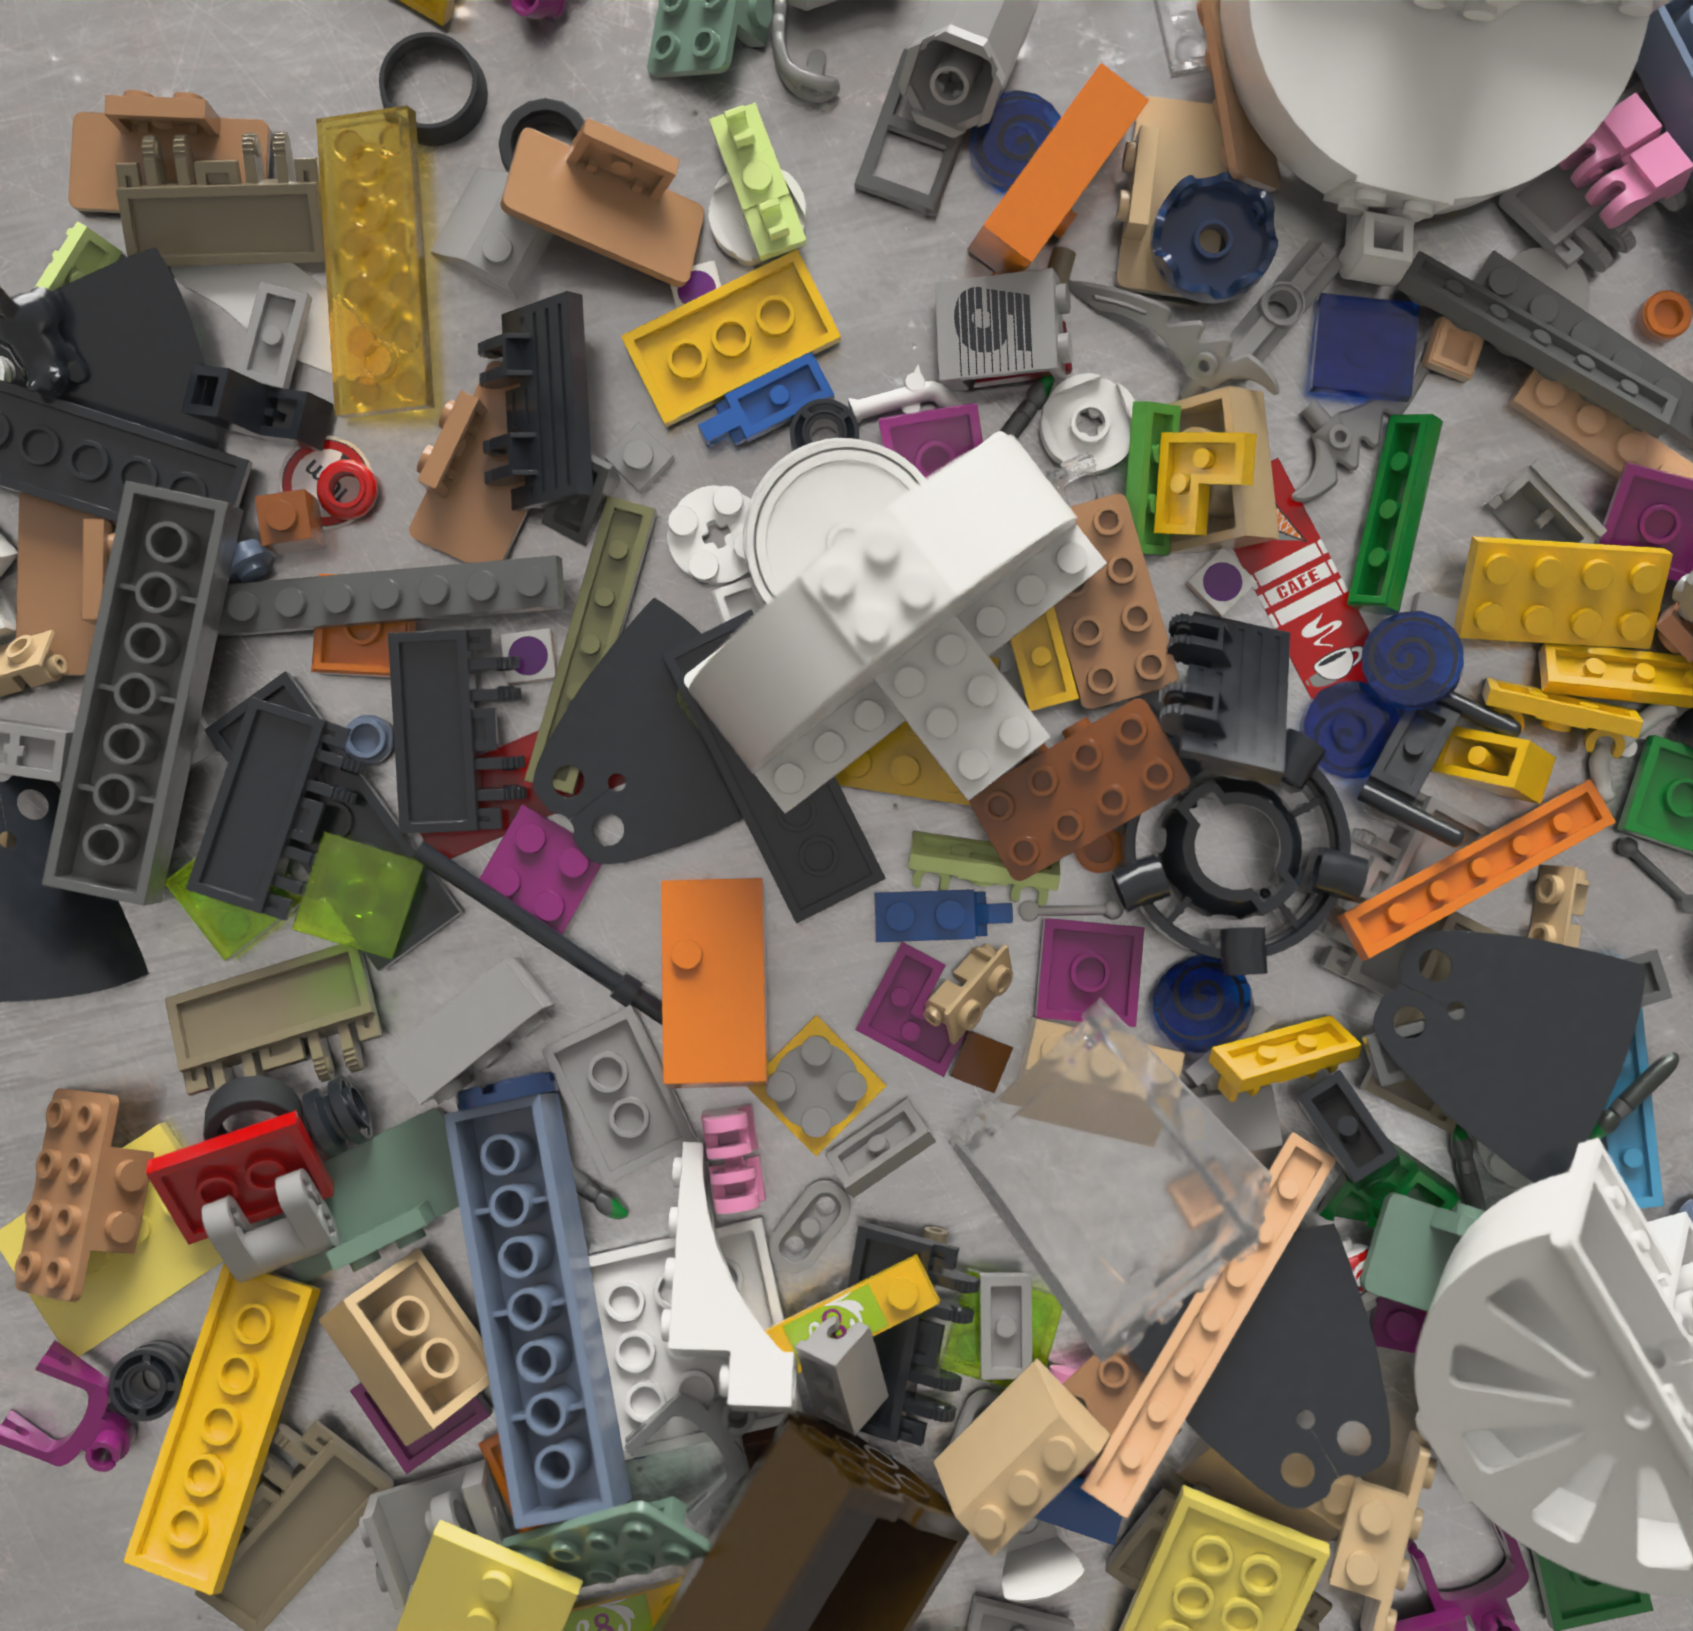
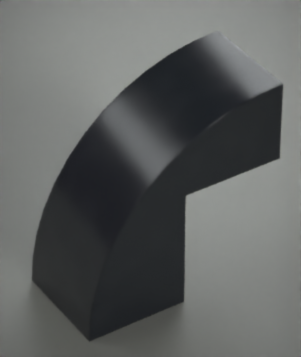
[181,364,334,451]

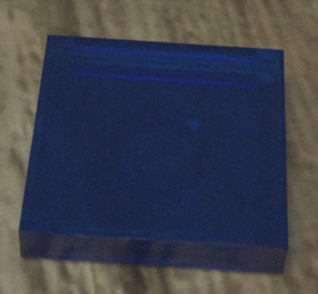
[1309,293,1420,403]

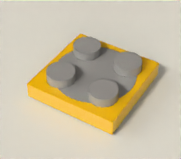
[746,1014,887,1157]

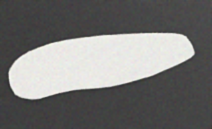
[170,263,393,385]

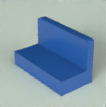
[1033,1477,1123,1546]

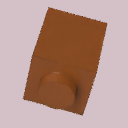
[255,489,326,556]

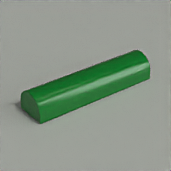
[1347,414,1443,616]

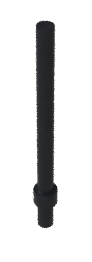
[412,841,662,1025]

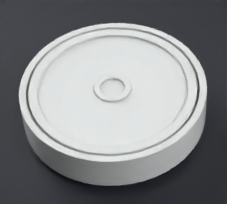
[743,438,926,603]

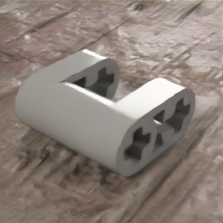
[202,1168,339,1283]

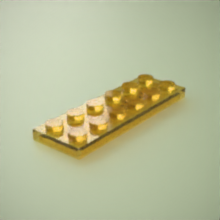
[316,105,434,418]

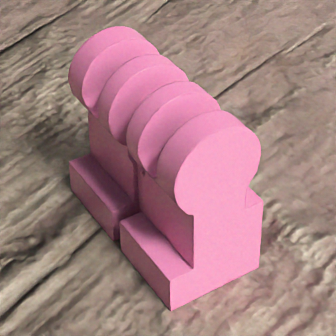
[1558,92,1693,229]
[701,1103,766,1214]

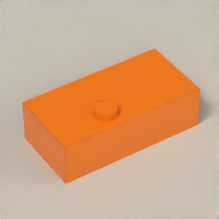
[967,63,1149,274]
[661,878,769,1089]

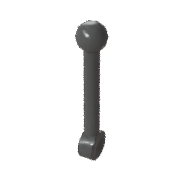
[1618,837,1693,914]

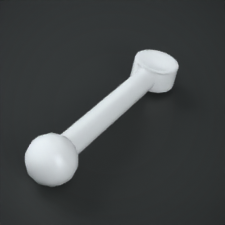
[1019,900,1123,922]

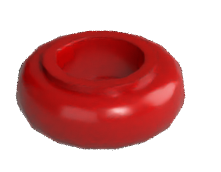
[317,459,378,520]

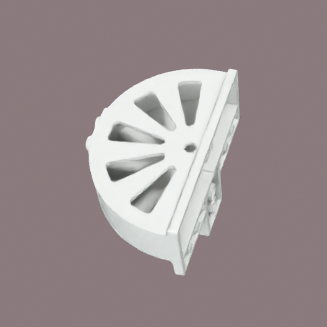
[1220,0,1673,225]
[684,432,1107,814]
[1415,1138,1693,1597]

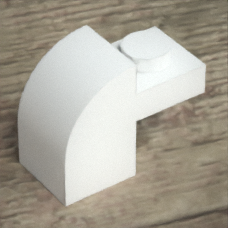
[1339,211,1414,287]

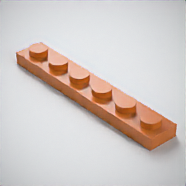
[1337,779,1616,961]

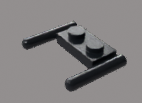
[1357,679,1522,848]

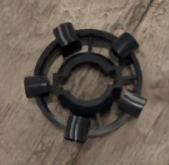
[1110,728,1369,975]

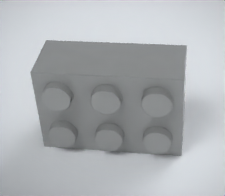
[381,957,556,1105]

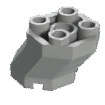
[897,0,1038,138]

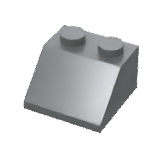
[430,167,554,300]

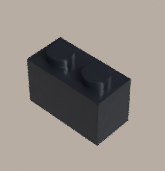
[1297,1069,1400,1191]

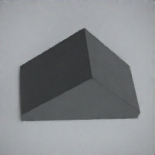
[541,454,621,545]

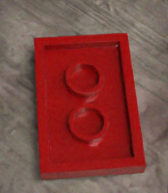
[146,1111,334,1245]

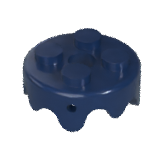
[1150,172,1279,304]

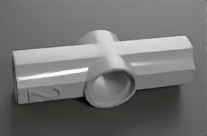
[1229,238,1343,381]

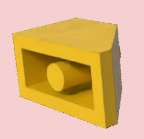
[1431,726,1556,805]

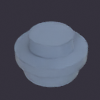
[229,539,273,583]
[345,715,394,765]

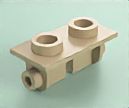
[0,630,68,697]
[1528,865,1590,948]
[923,943,1013,1045]

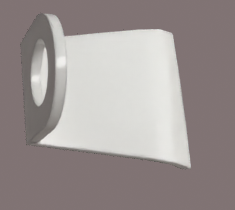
[1002,1520,1085,1603]

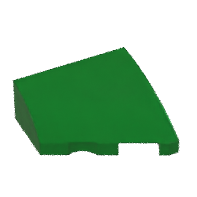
[1318,1139,1460,1228]

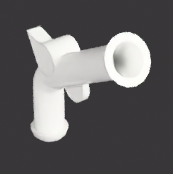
[847,365,965,424]
[1587,704,1678,804]

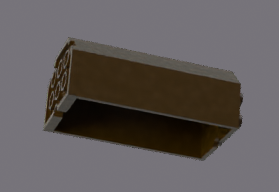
[652,1410,970,1631]

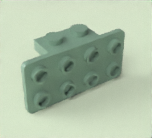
[647,0,774,78]
[269,1108,459,1282]
[1360,1193,1486,1312]
[502,1496,711,1590]

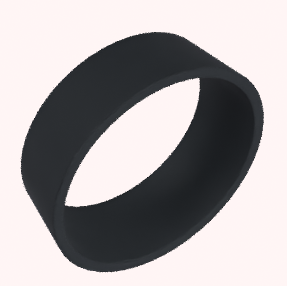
[379,32,488,146]

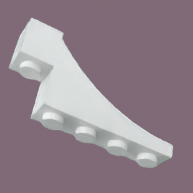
[661,1142,798,1413]

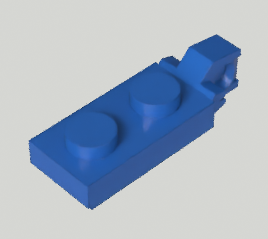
[698,352,835,449]
[874,889,1013,942]

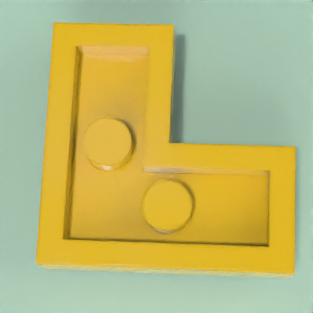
[1154,432,1257,536]

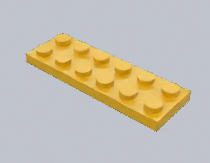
[123,1263,321,1595]

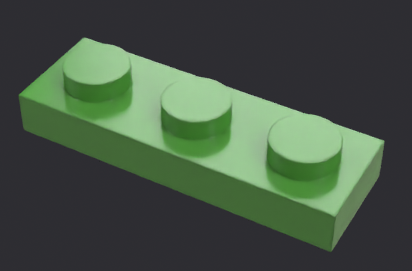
[1126,401,1181,556]

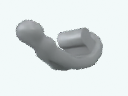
[772,0,841,103]

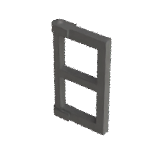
[854,48,966,216]

